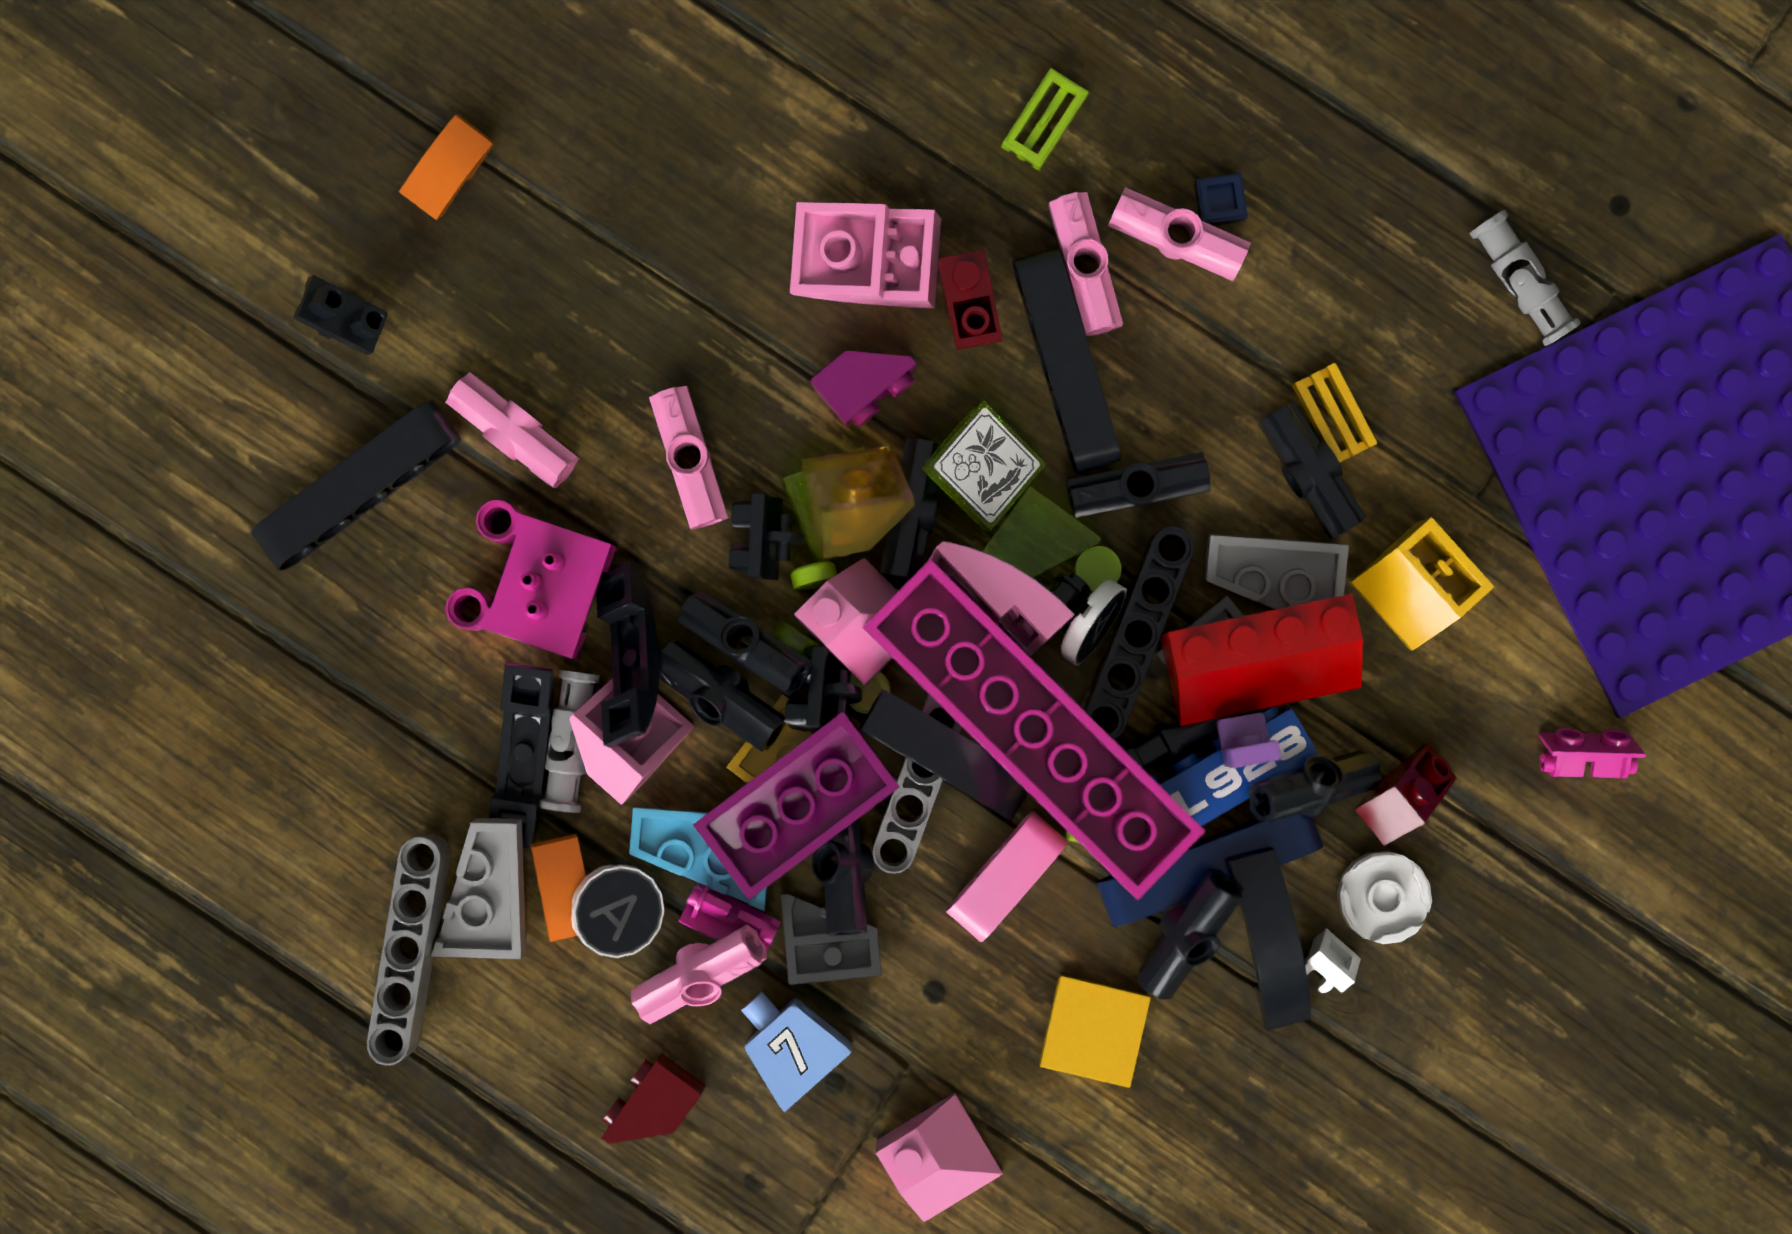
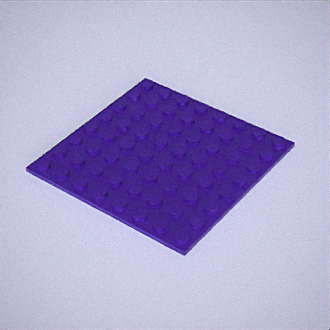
[1454,233,1792,718]

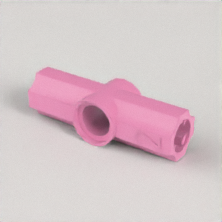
[1108,187,1251,281]
[1048,192,1123,336]
[445,372,580,489]
[649,386,729,530]
[631,925,767,1024]

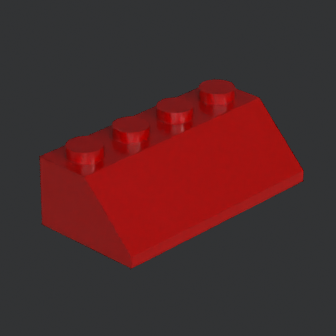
[1160,593,1363,726]

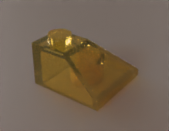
[802,446,914,558]

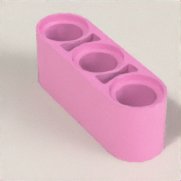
[946,810,1068,942]

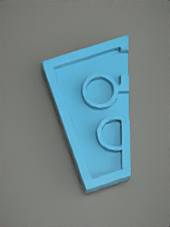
[629,807,767,911]

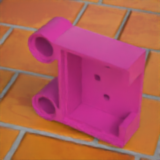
[445,500,617,660]

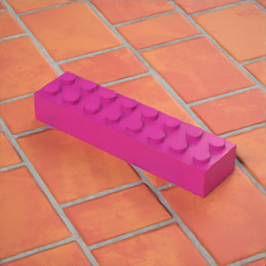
[863,559,1205,900]

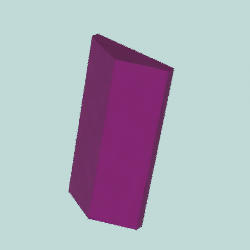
[693,711,900,900]

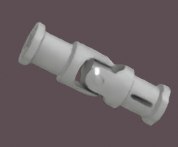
[1469,209,1582,347]
[539,670,600,813]

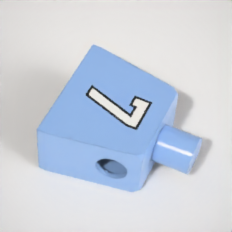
[741,991,853,1112]

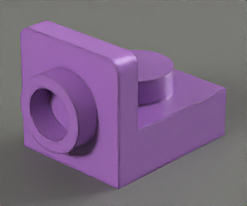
[1217,713,1281,768]

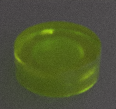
[772,618,819,657]

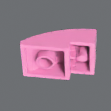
[790,202,941,308]
[929,541,1075,656]

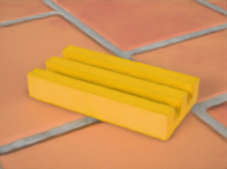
[1292,363,1377,462]

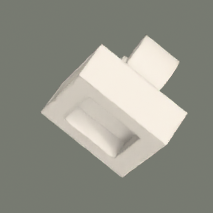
[1304,928,1361,993]

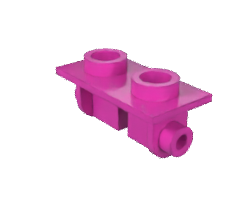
[1538,728,1646,778]
[678,882,781,952]

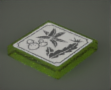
[921,400,1046,532]

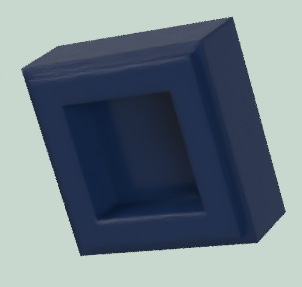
[1194,173,1248,226]

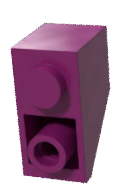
[810,351,917,429]

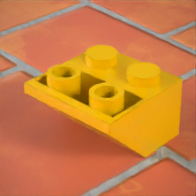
[1349,517,1494,651]

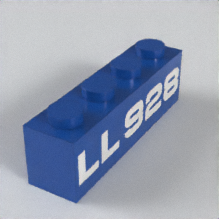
[1150,706,1319,826]

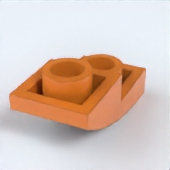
[399,114,495,220]
[530,834,586,942]

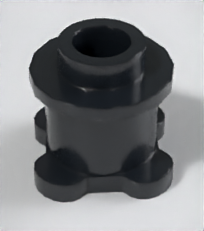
[1049,573,1091,634]

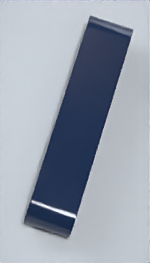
[1096,813,1324,927]

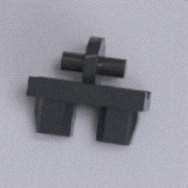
[293,275,387,355]
[728,493,805,580]
[784,646,863,734]

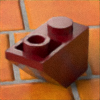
[938,250,1003,350]
[1355,743,1457,846]
[601,1053,706,1144]

